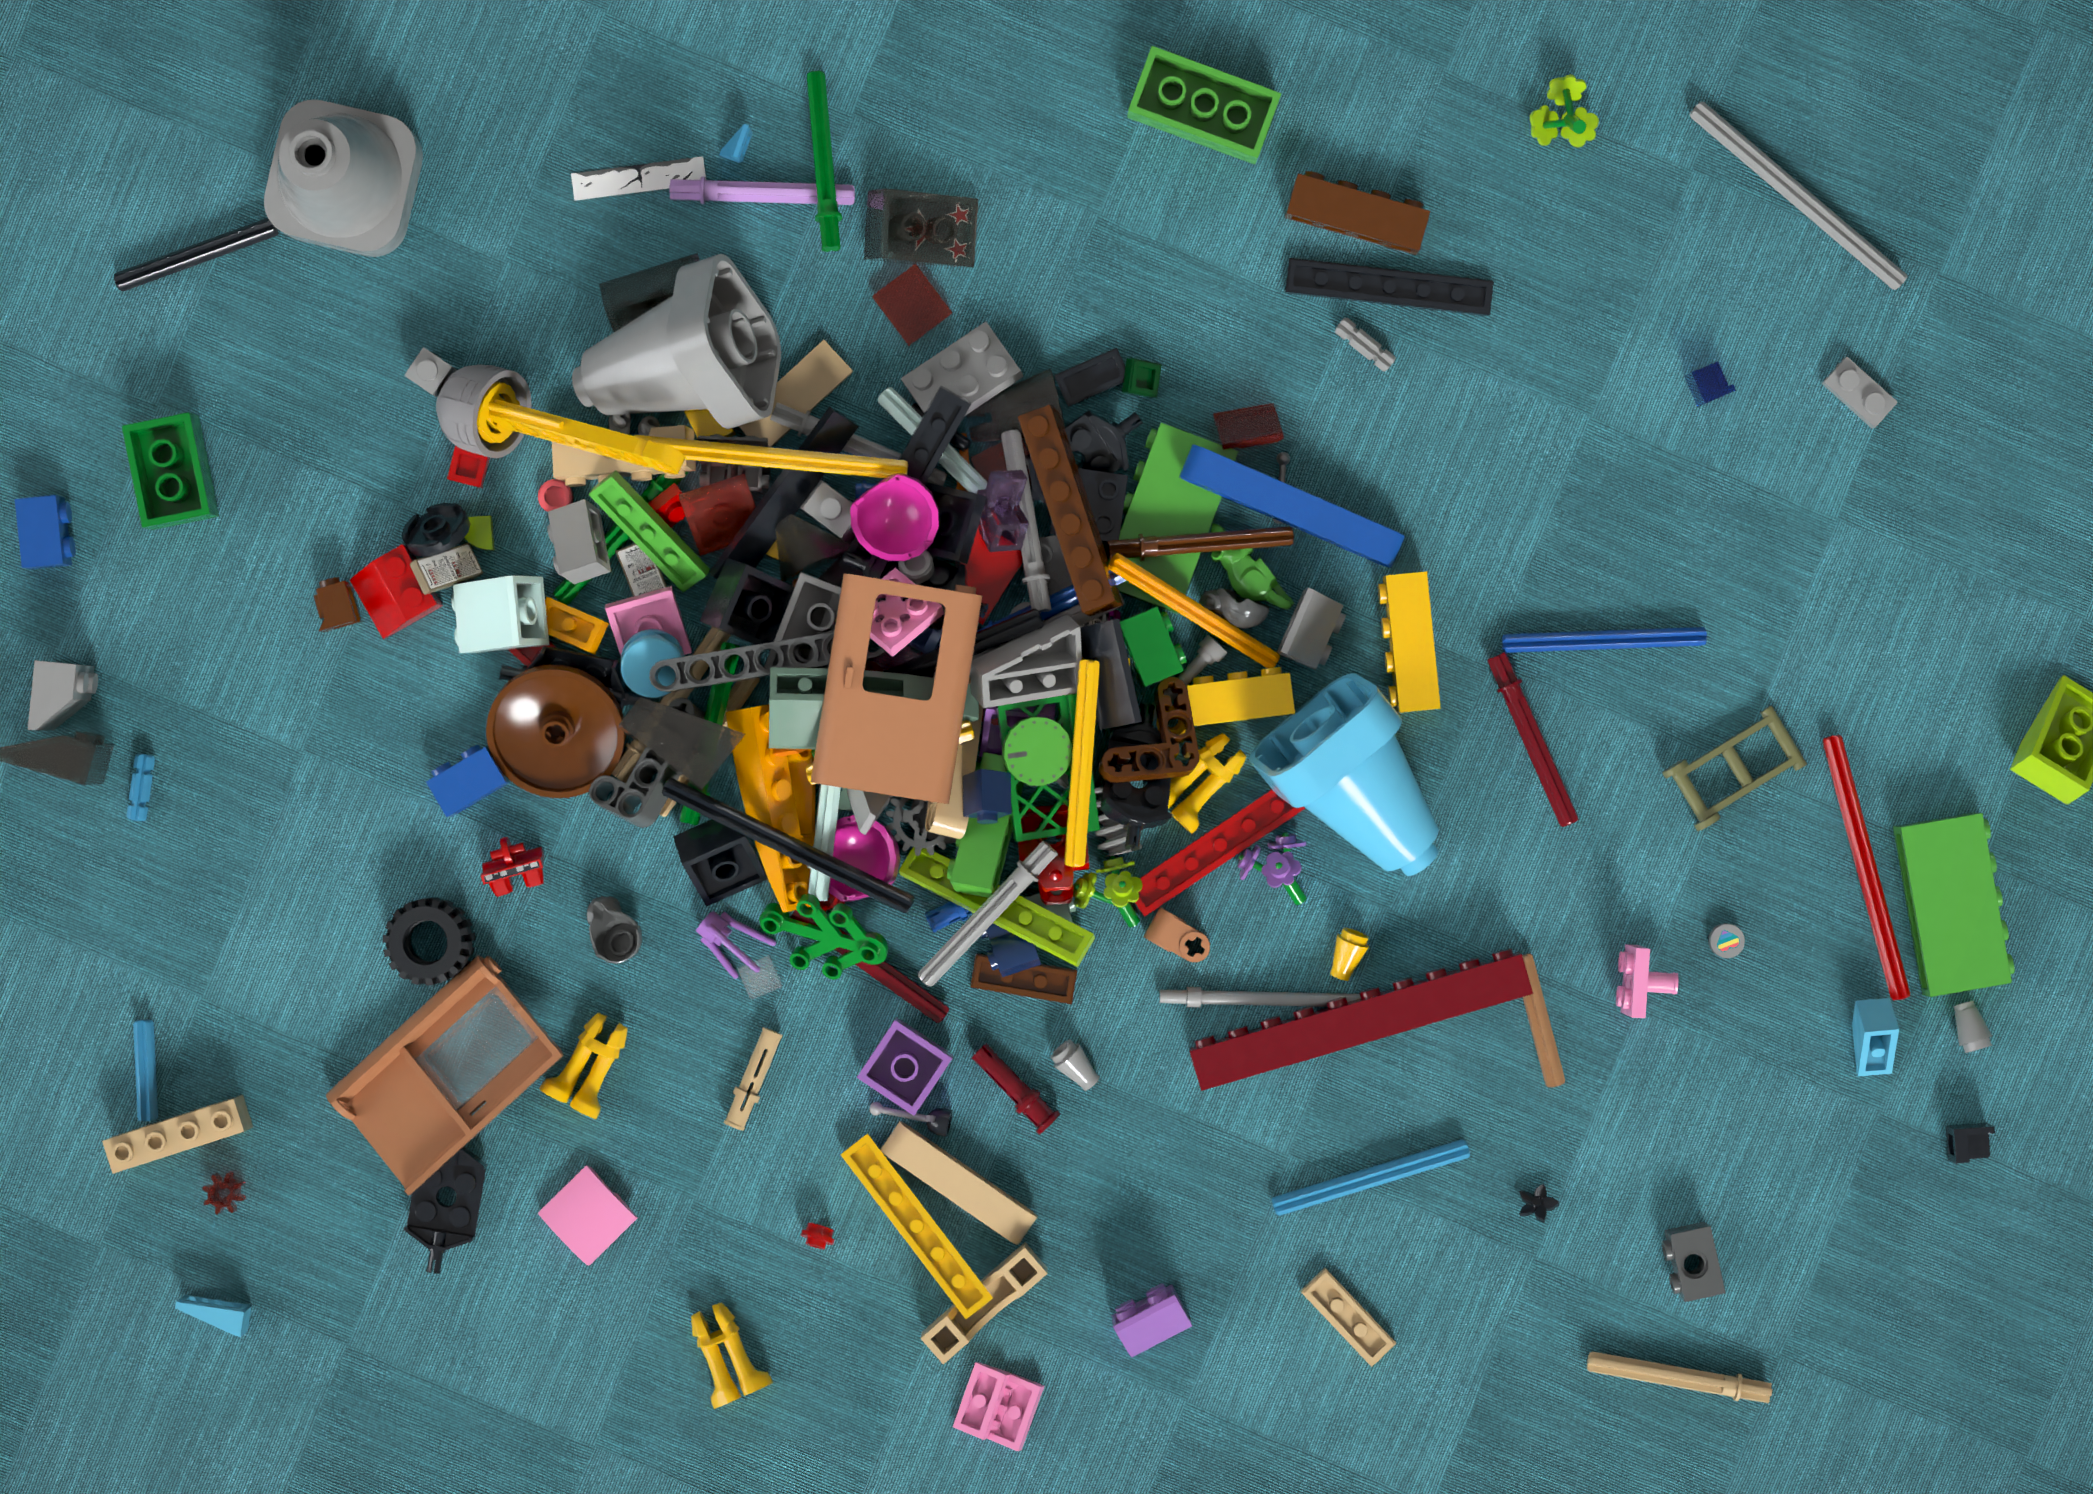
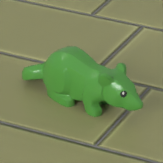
[1211,523,1294,609]

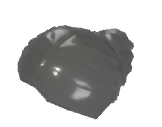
[1199,589,1269,629]
[587,896,642,964]

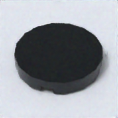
[401,503,471,557]

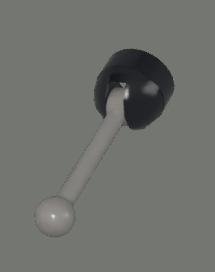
[869,1102,953,1137]

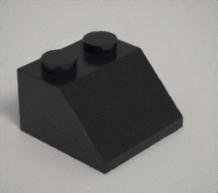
[673,819,768,907]

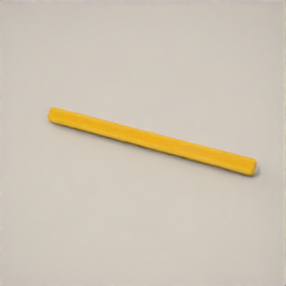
[634,435,908,478]

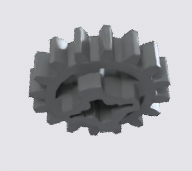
[886,797,955,856]

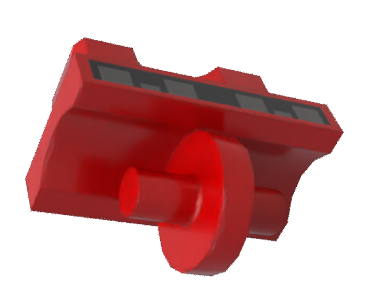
[480,837,545,897]

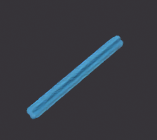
[1272,1139,1470,1216]

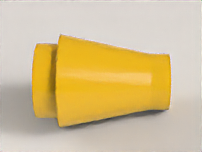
[1330,927,1369,981]

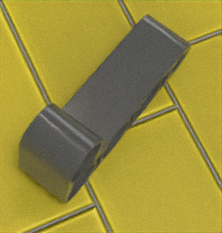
[589,698,705,828]

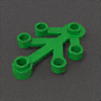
[759,894,888,980]

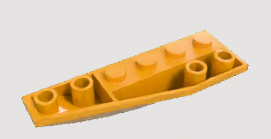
[726,704,815,912]

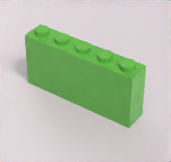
[1108,423,1239,614]
[1893,812,2015,997]

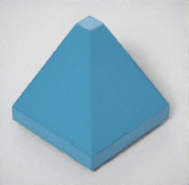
[719,124,753,163]

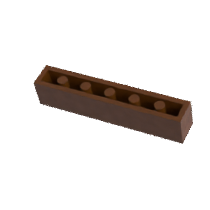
[1018,405,1123,617]

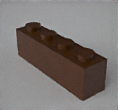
[1285,171,1431,255]

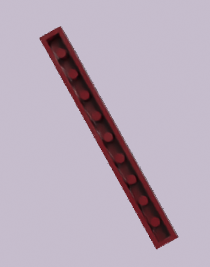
[1189,948,1533,1091]

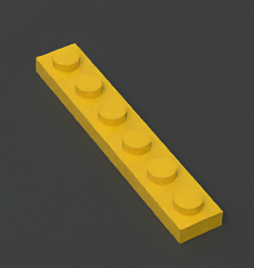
[840,1133,993,1320]

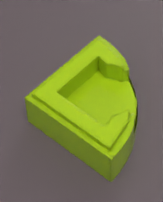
[464,515,495,550]

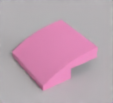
[538,1165,638,1266]
[953,1362,1044,1451]

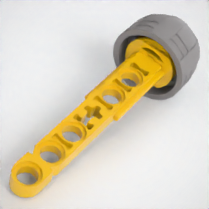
[436,365,686,475]

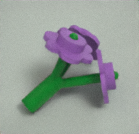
[1237,832,1307,905]

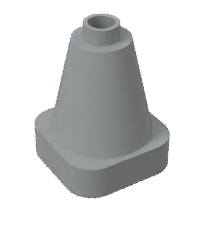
[264,99,423,257]
[572,254,781,429]

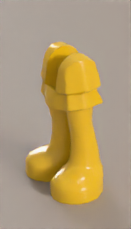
[1168,733,1247,834]
[539,1013,628,1119]
[691,1302,773,1409]

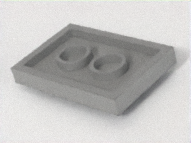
[901,322,1024,416]

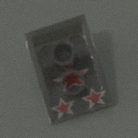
[864,188,978,268]
[0,731,114,785]

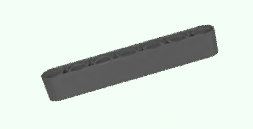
[649,632,886,692]

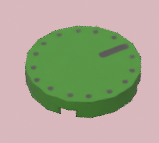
[1002,716,1072,786]

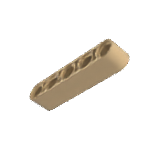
[925,678,983,839]
[880,1121,1038,1245]

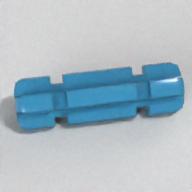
[126,754,155,821]

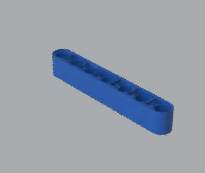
[1179,445,1405,568]

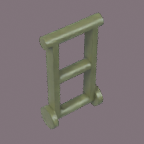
[1662,705,1807,831]

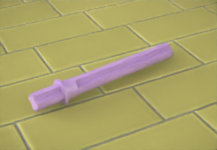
[669,177,855,205]

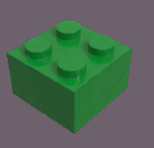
[1120,607,1187,688]

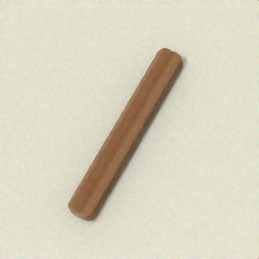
[1522,954,1565,1087]

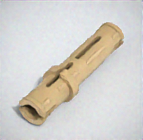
[724,1027,783,1131]

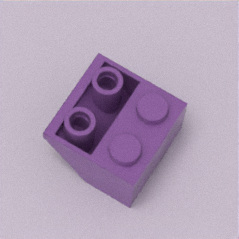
[1112,1284,1192,1358]

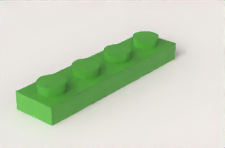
[588,470,710,593]

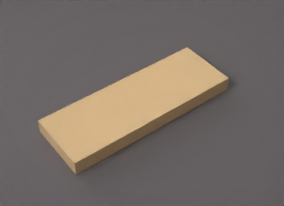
[739,340,853,447]

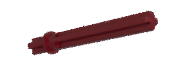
[1487,652,1579,827]
[790,907,949,1023]

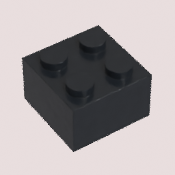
[700,558,795,652]

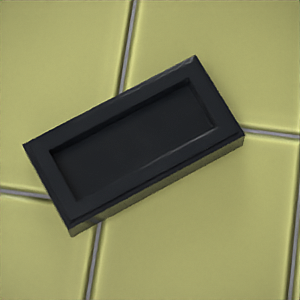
[1054,348,1125,407]

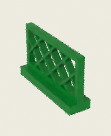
[996,693,1100,842]

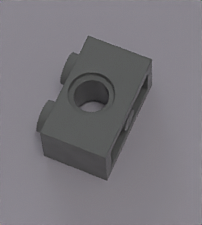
[1661,1222,1725,1302]

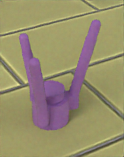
[696,910,776,979]

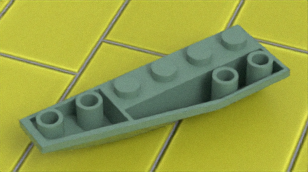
[769,667,979,749]

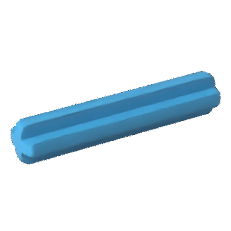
[133,1019,158,1121]

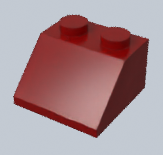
[349,544,444,639]

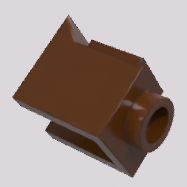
[313,577,362,632]

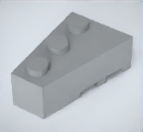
[970,614,1082,708]

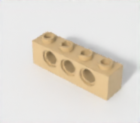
[102,1095,253,1174]

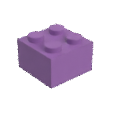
[857,1017,953,1116]

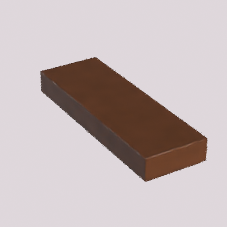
[970,953,1077,1004]

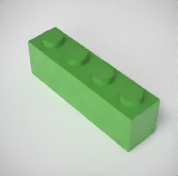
[947,752,1024,898]

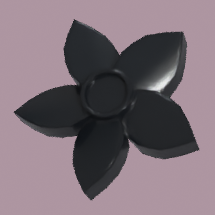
[1519,1184,1559,1223]

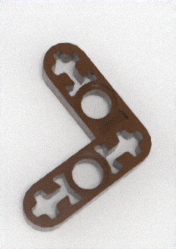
[1099,677,1199,783]

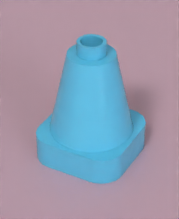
[1249,673,1439,876]

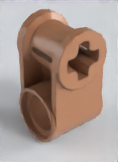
[1143,907,1210,962]

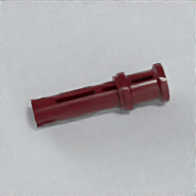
[971,1043,1061,1135]

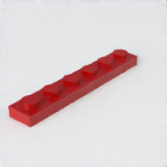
[1135,789,1305,917]

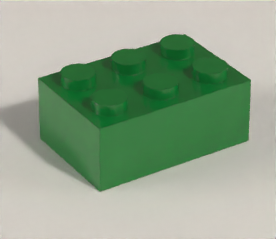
[121,412,220,530]

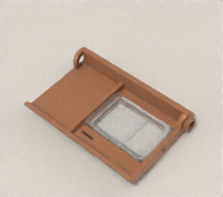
[326,955,563,1196]

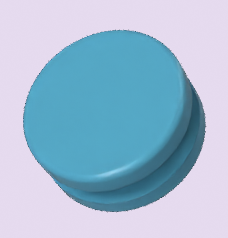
[621,629,685,698]

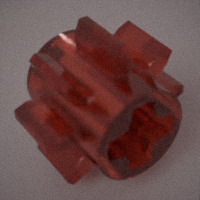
[202,1171,247,1215]

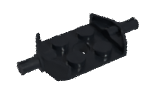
[499,646,651,710]
[404,1147,487,1274]

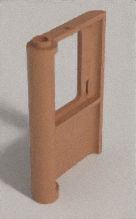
[810,573,982,804]

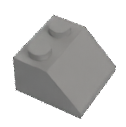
[1277,588,1346,669]
[27,660,98,731]

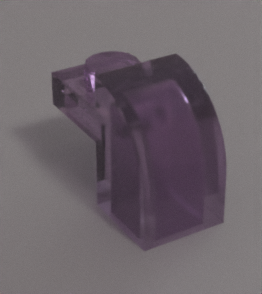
[977,470,1029,552]

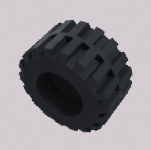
[382,897,476,985]

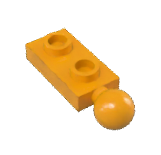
[545,597,609,655]

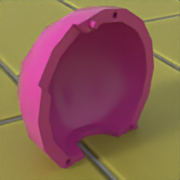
[850,473,939,561]
[829,815,901,902]

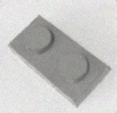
[1821,357,1898,429]

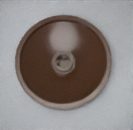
[486,665,626,798]

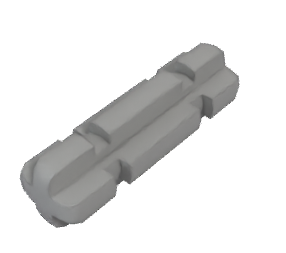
[1335,318,1396,371]

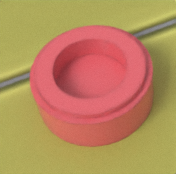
[538,479,574,512]

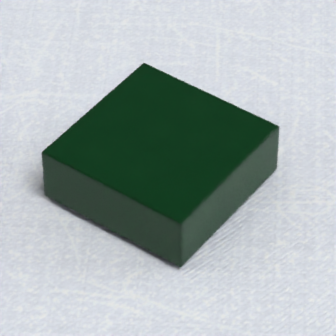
[1122,358,1162,398]

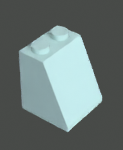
[451,576,549,653]

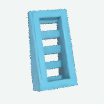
[175,1295,252,1337]

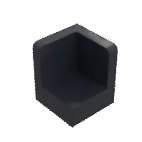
[1945,1123,1995,1164]

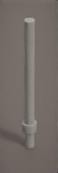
[1159,987,1360,1008]

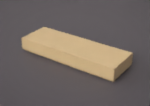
[1300,1268,1397,1367]

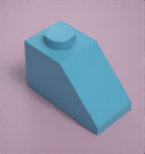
[1852,998,1899,1076]

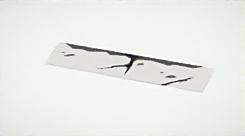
[571,156,706,201]

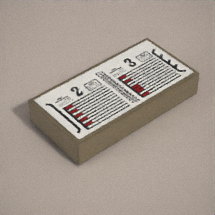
[409,543,483,595]
[615,544,667,597]

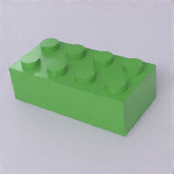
[1127,46,1282,165]

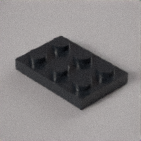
[925,482,987,564]

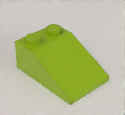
[2010,675,2093,805]

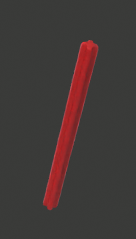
[1822,735,1910,1000]

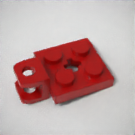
[1018,805,1089,905]

